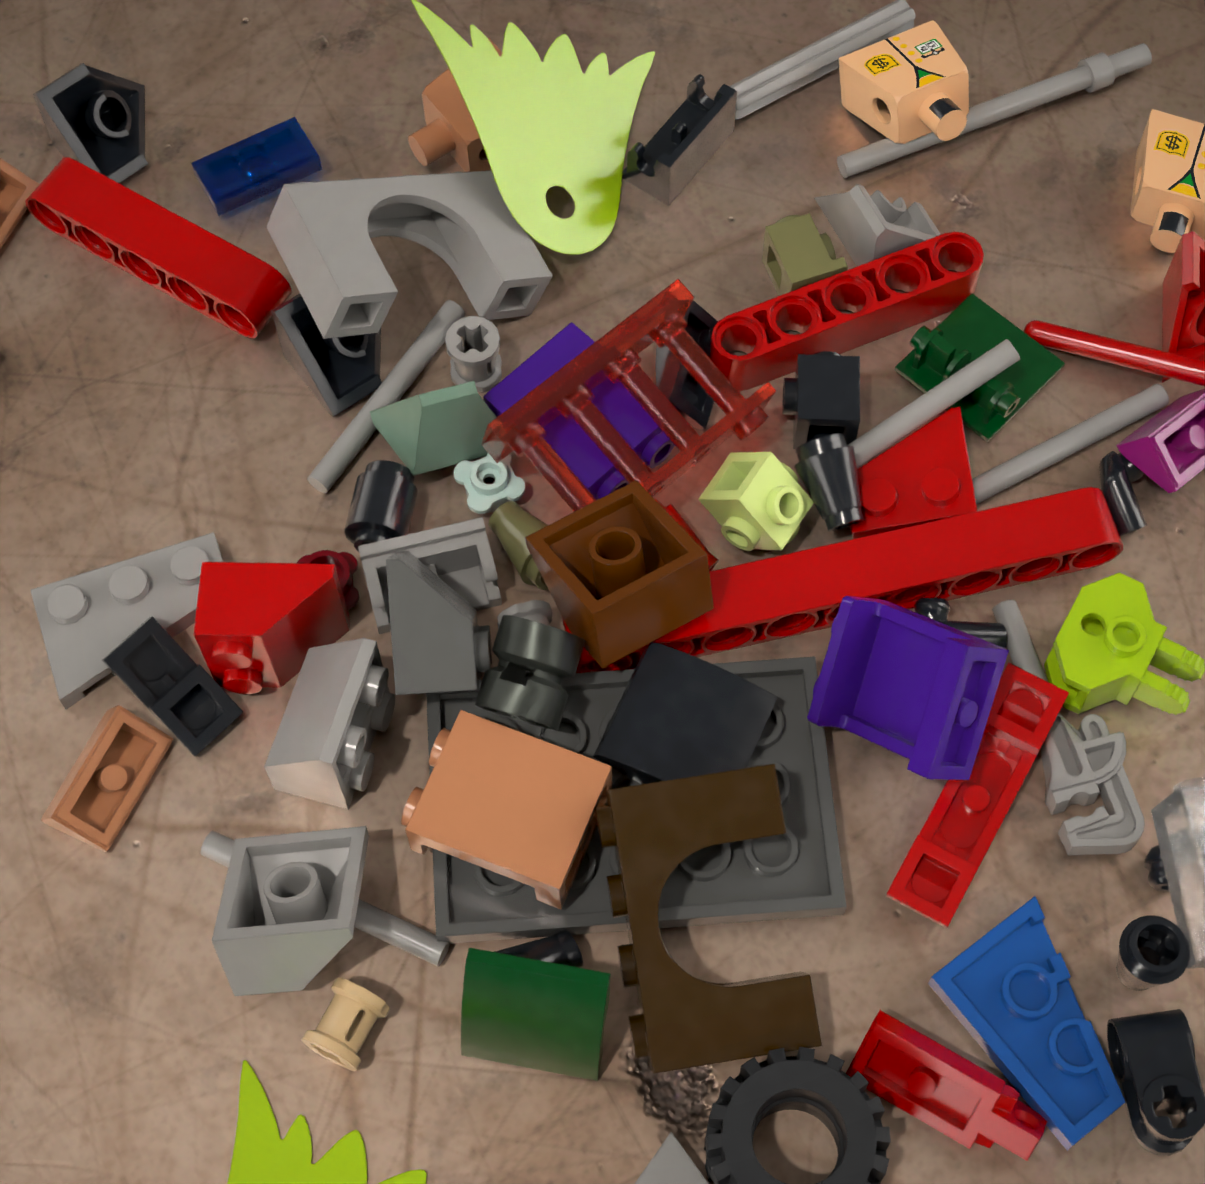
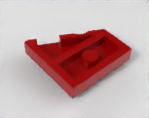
[851,407,977,539]

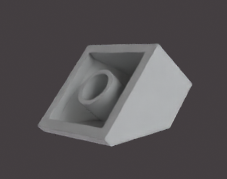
[212,826,369,996]

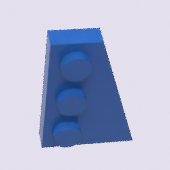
[928,896,1126,1151]

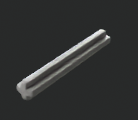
[729,0,916,120]

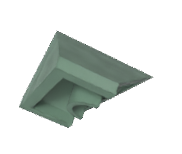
[369,381,520,476]

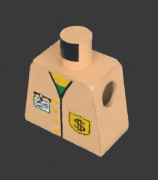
[839,20,969,144]
[1130,109,1205,253]

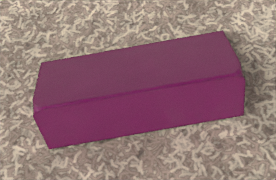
[1116,389,1205,493]

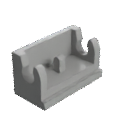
[358,517,502,634]

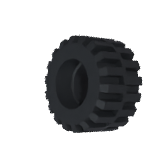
[704,1047,891,1184]

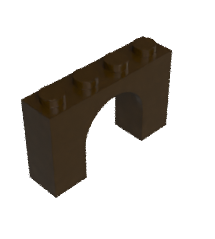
[596,764,822,1074]

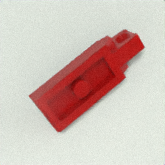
[846,1010,1047,1161]

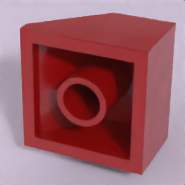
[193,562,350,694]

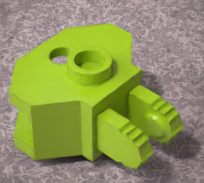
[1044,572,1205,715]

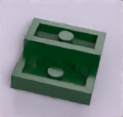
[461,948,611,1081]

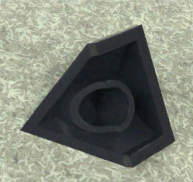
[33,63,148,183]
[271,294,382,416]

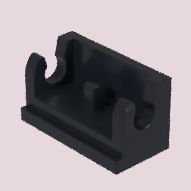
[622,74,737,206]

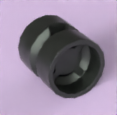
[475,615,585,731]

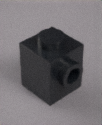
[782,351,860,449]

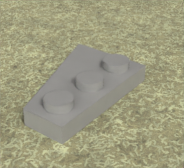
[30,532,224,710]

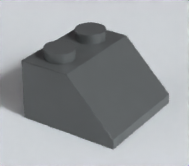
[386,551,492,695]

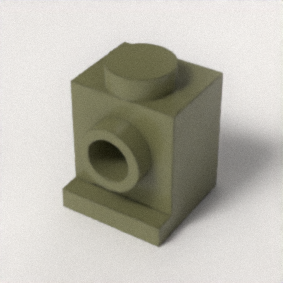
[762,213,848,296]

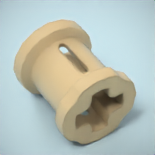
[301,978,390,1071]

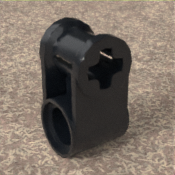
[1107,1009,1205,1156]

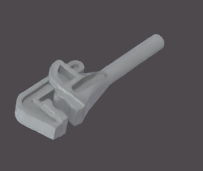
[992,600,1145,855]

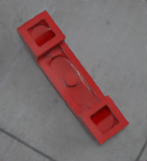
[886,662,1069,929]

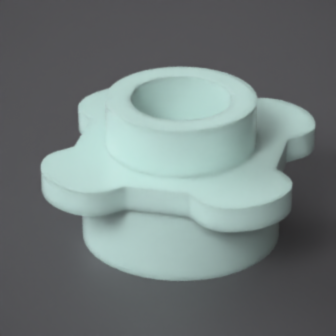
[454,448,525,514]

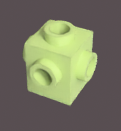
[698,452,814,551]

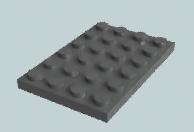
[426,656,847,944]

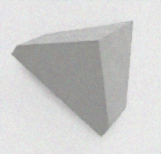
[814,184,941,266]

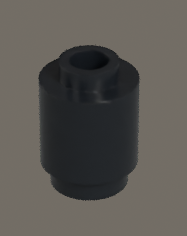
[344,460,418,552]

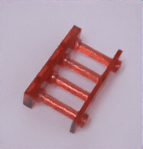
[481,279,776,512]

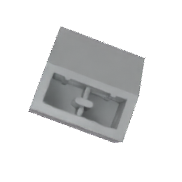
[264,638,395,810]

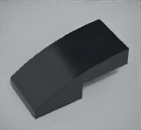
[655,294,723,430]
[102,616,243,756]

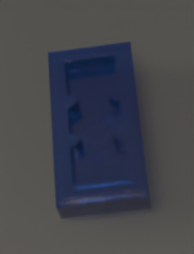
[191,117,322,216]

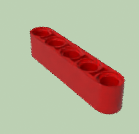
[25,157,292,339]
[710,231,984,392]

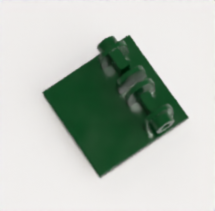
[894,293,1065,442]

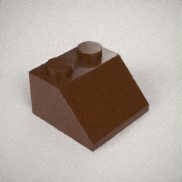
[525,480,714,669]

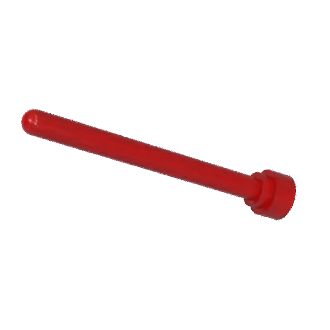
[1024,320,1205,387]

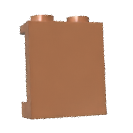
[401,710,612,910]

